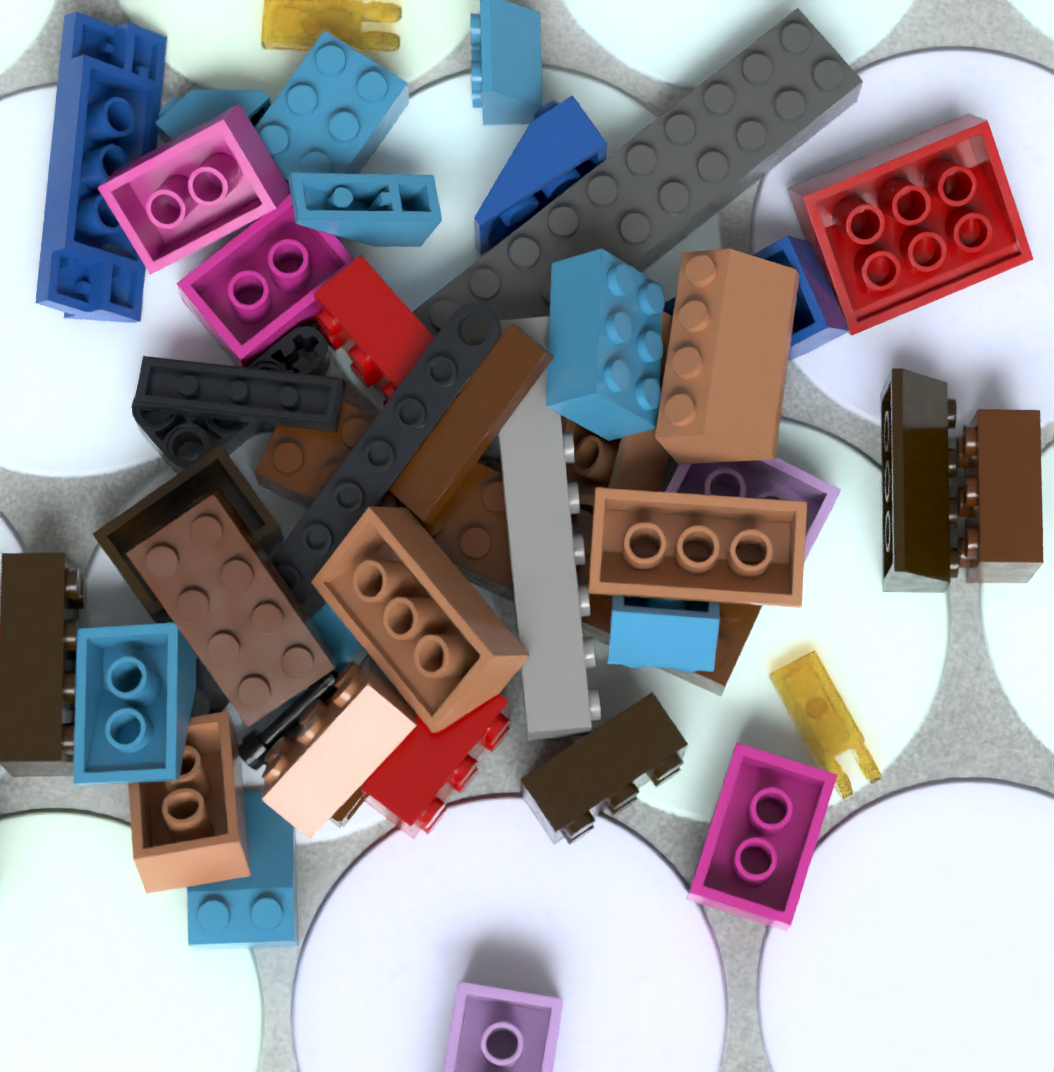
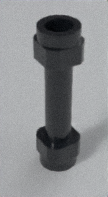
[238,670,339,771]

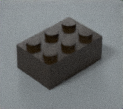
[93,445,284,624]
[520,692,688,845]

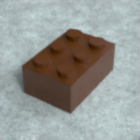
[956,409,1044,583]

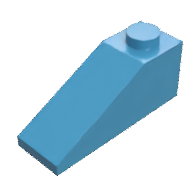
[288,173,442,247]

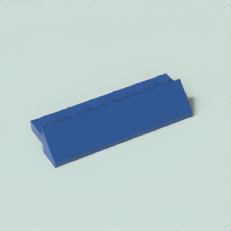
[35,11,167,323]

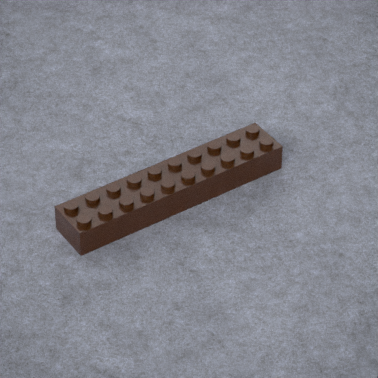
[254,402,763,697]

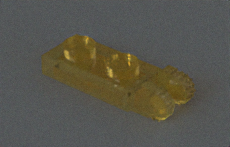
[261,0,402,53]
[768,650,882,799]

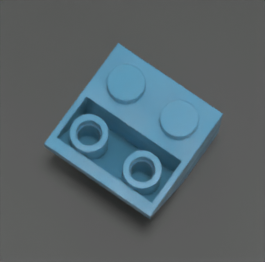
[470,0,543,125]

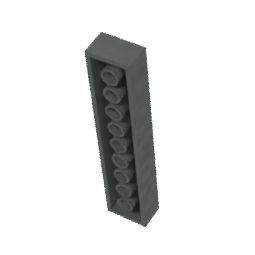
[412,8,863,345]

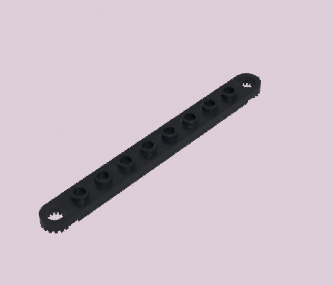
[191,303,501,717]

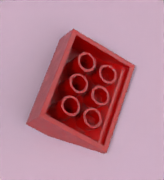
[787,113,1034,336]

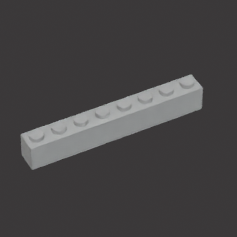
[488,316,601,741]

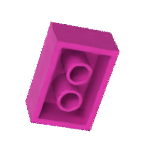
[97,103,290,275]
[176,194,355,367]
[686,743,837,931]

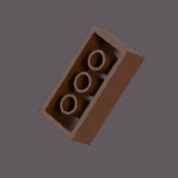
[126,487,339,727]

